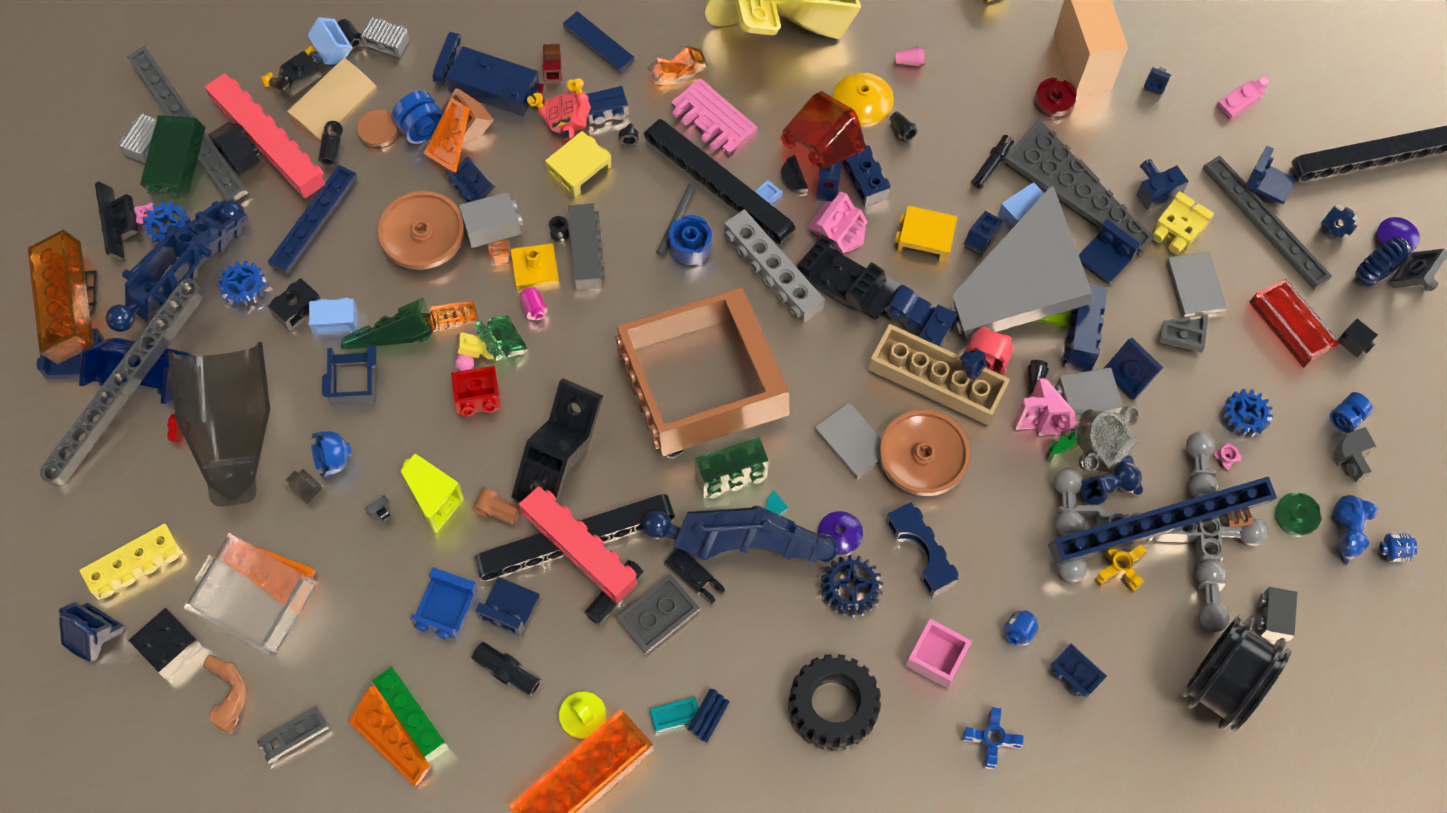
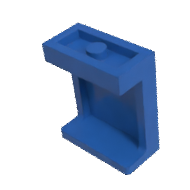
[410,567,478,640]

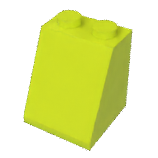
[401,454,464,534]

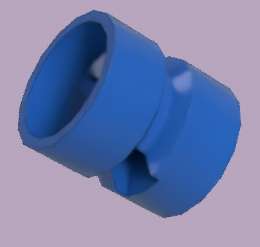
[1330,392,1373,434]

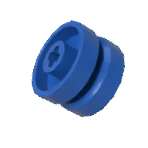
[391,90,444,144]

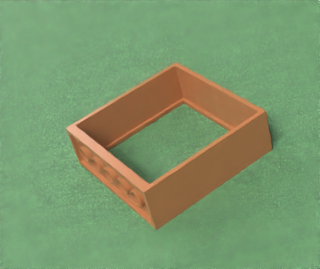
[615,287,789,456]

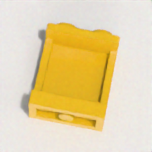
[895,205,958,263]

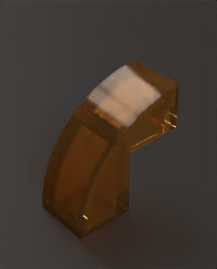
[647,46,708,85]

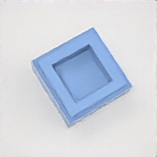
[755,179,783,205]

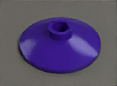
[817,511,863,555]

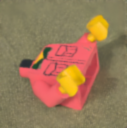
[527,78,591,143]

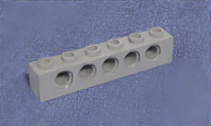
[723,209,825,323]

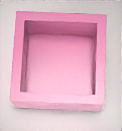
[906,619,972,689]

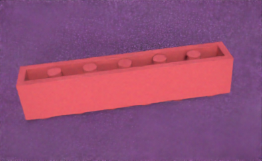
[519,486,637,604]

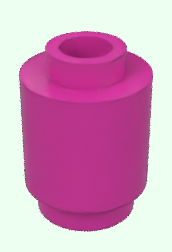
[520,287,547,320]

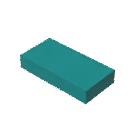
[649,696,699,734]

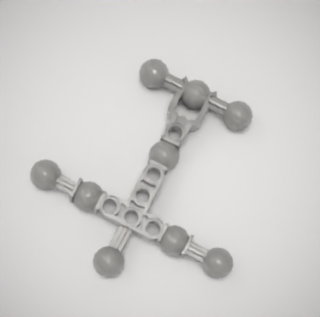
[1054,431,1268,632]

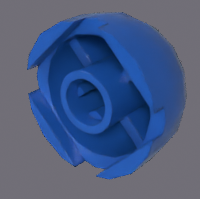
[311,431,351,477]

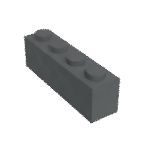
[568,203,605,290]

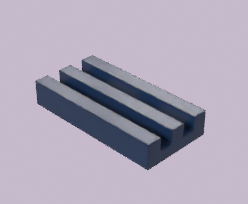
[687,688,730,743]

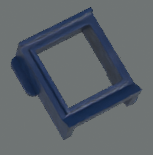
[322,345,376,405]

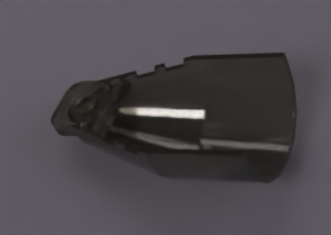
[168,342,270,507]

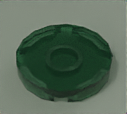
[1275,492,1322,537]

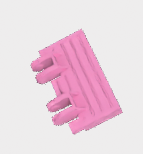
[671,78,758,154]

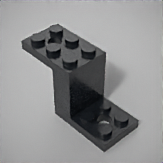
[511,378,603,503]

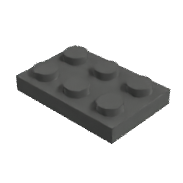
[616,574,700,654]

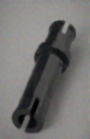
[971,135,1014,189]

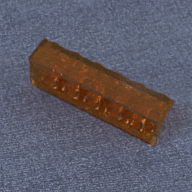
[27,229,95,364]
[509,709,654,813]

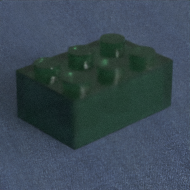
[695,437,769,498]

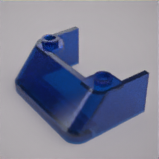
[79,338,193,404]

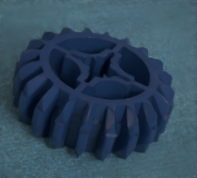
[1355,236,1412,287]
[820,554,883,617]

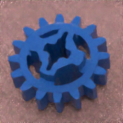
[143,201,191,244]
[217,260,267,306]
[1222,389,1273,437]

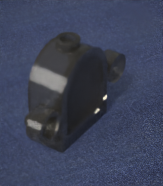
[1076,406,1139,472]

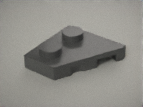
[1159,315,1209,353]

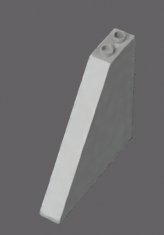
[951,186,1093,341]

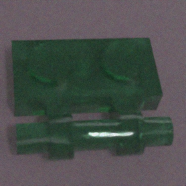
[475,315,528,361]

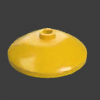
[833,72,894,126]

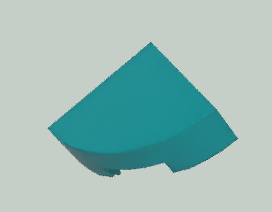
[766,490,789,515]

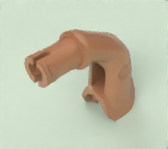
[203,655,247,733]

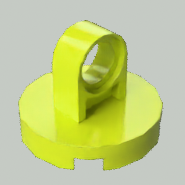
[559,691,607,740]

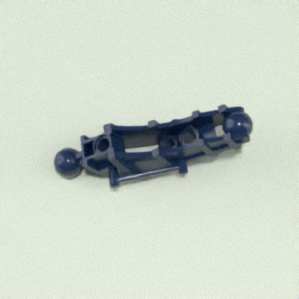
[105,199,249,332]
[642,505,838,563]

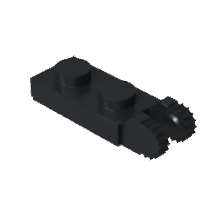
[664,548,725,604]

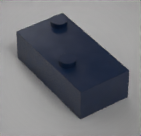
[446,46,540,117]

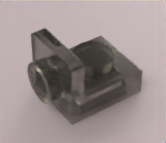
[285,469,323,504]

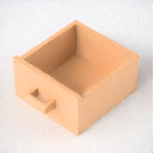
[1054,0,1128,96]

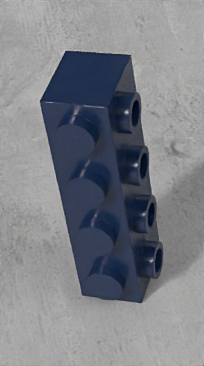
[830,122,891,207]

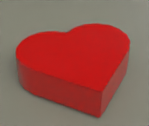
[167,413,188,443]

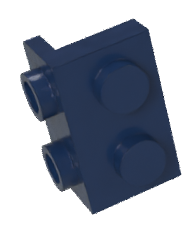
[445,156,496,202]
[1051,643,1107,698]

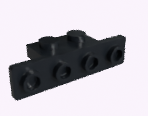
[95,181,138,261]

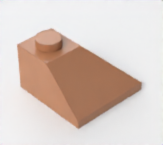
[441,89,493,145]

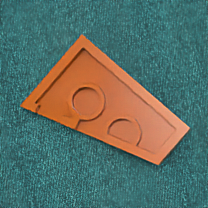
[423,98,470,172]

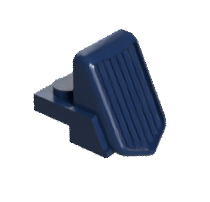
[58,602,125,662]

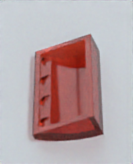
[1249,278,1341,368]

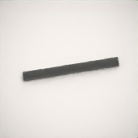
[656,184,696,256]

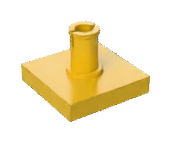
[511,243,559,290]

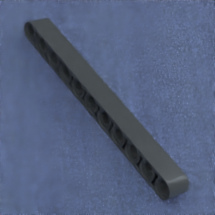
[40,279,204,487]

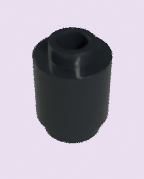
[337,19,362,49]

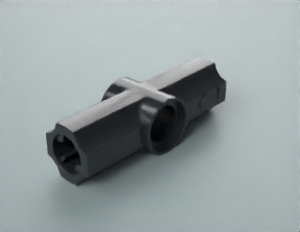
[584,559,644,626]
[471,642,542,697]

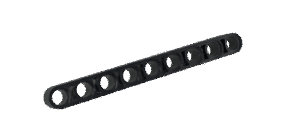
[644,119,796,244]
[1291,125,1447,182]
[473,494,675,581]

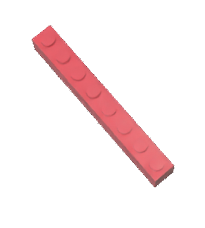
[204,73,325,199]

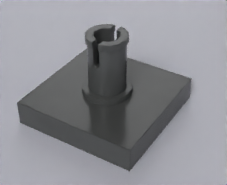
[1389,248,1447,291]

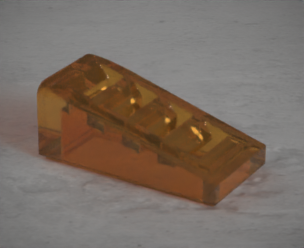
[488,238,513,266]
[430,301,479,332]

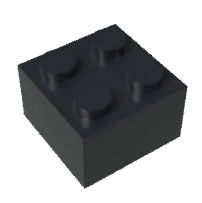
[128,607,203,680]

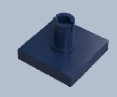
[1103,338,1164,400]

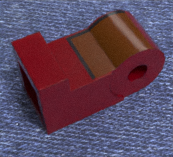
[542,44,562,82]

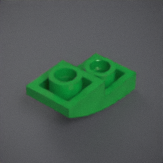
[1047,423,1089,463]

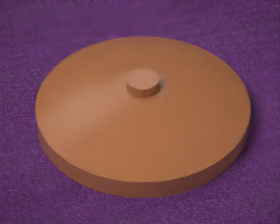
[378,191,465,270]
[880,410,970,496]

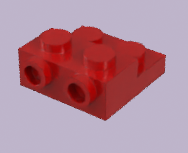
[451,365,501,417]

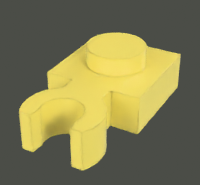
[457,332,496,359]

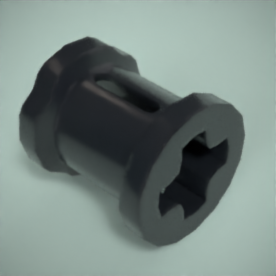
[549,216,569,243]

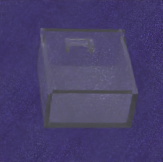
[184,533,319,657]

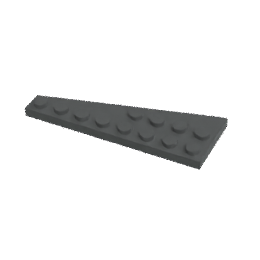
[1003,118,1154,255]

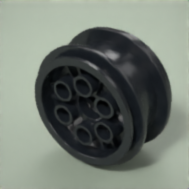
[1182,615,1292,732]

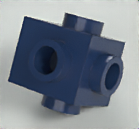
[1321,204,1358,238]

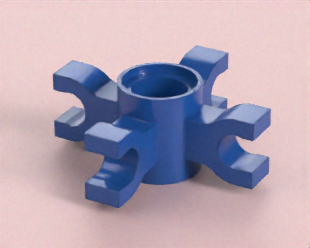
[963,707,1024,769]

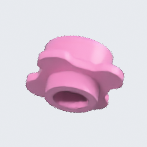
[134,203,154,225]
[1214,443,1241,469]

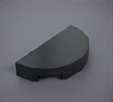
[781,155,808,193]

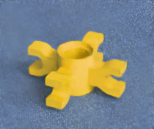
[1095,544,1147,591]

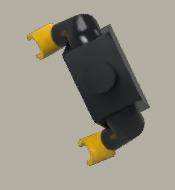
[260,44,323,97]

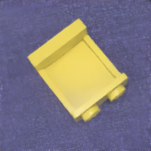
[545,131,611,197]

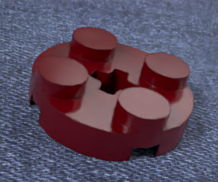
[1034,78,1077,118]

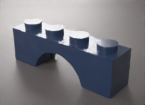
[885,502,959,598]

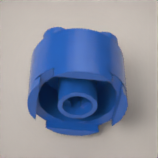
[669,215,712,265]

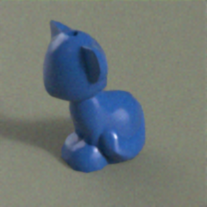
[1333,495,1378,565]

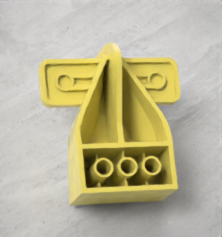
[704,0,861,39]

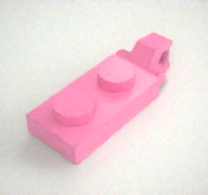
[1217,76,1270,119]

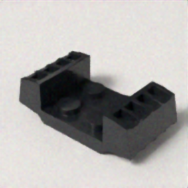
[797,235,887,311]

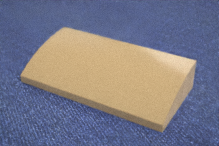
[287,58,377,142]

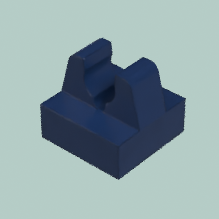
[1144,67,1171,94]
[960,349,987,381]

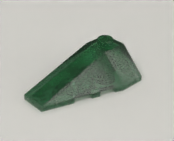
[340,297,433,349]

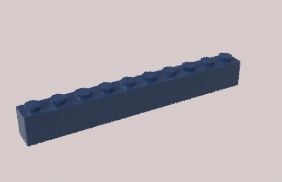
[1047,476,1277,567]

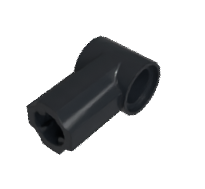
[318,121,343,166]

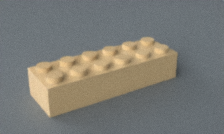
[868,324,1010,426]

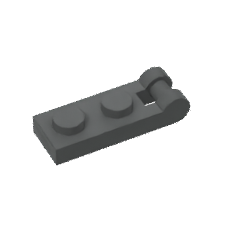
[257,706,329,763]

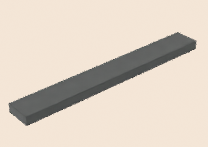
[1202,155,1332,290]

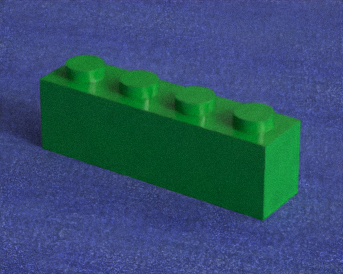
[372,667,449,763]

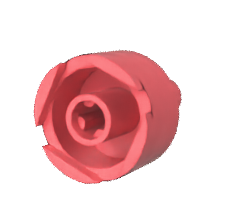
[966,327,1013,375]

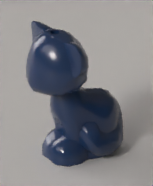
[1080,455,1143,505]

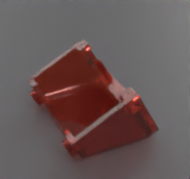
[781,91,866,170]

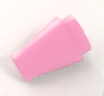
[896,46,925,66]

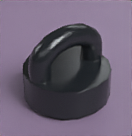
[618,123,639,146]

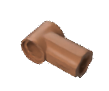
[472,488,520,525]

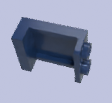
[37,329,104,379]

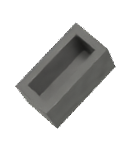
[1257,587,1297,642]

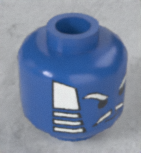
[1379,532,1417,563]
[1003,610,1039,645]

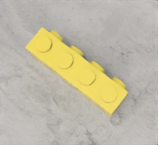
[79,523,183,600]

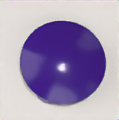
[1375,217,1420,251]

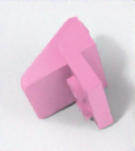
[808,192,868,254]
[1014,378,1077,436]

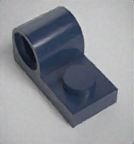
[964,211,1004,255]

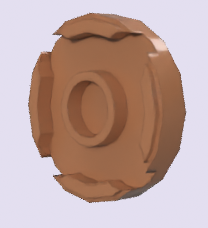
[357,109,399,148]

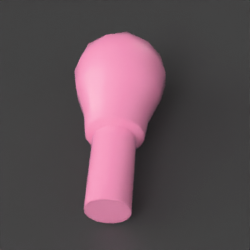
[455,334,475,371]

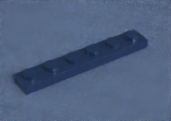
[268,165,358,275]

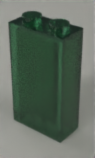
[140,115,205,198]

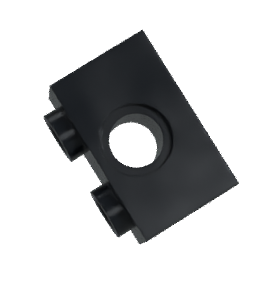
[268,278,320,331]

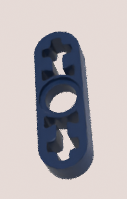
[433,32,461,85]

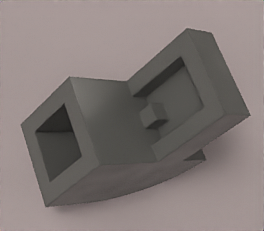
[1335,427,1376,482]

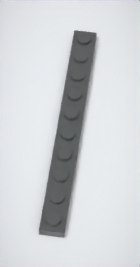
[127,46,248,201]

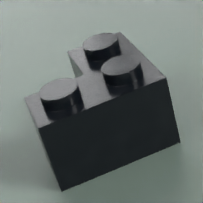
[208,122,260,174]

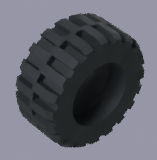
[788,654,881,751]

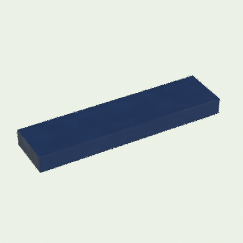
[563,11,635,73]

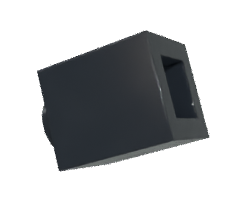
[1337,318,1378,358]

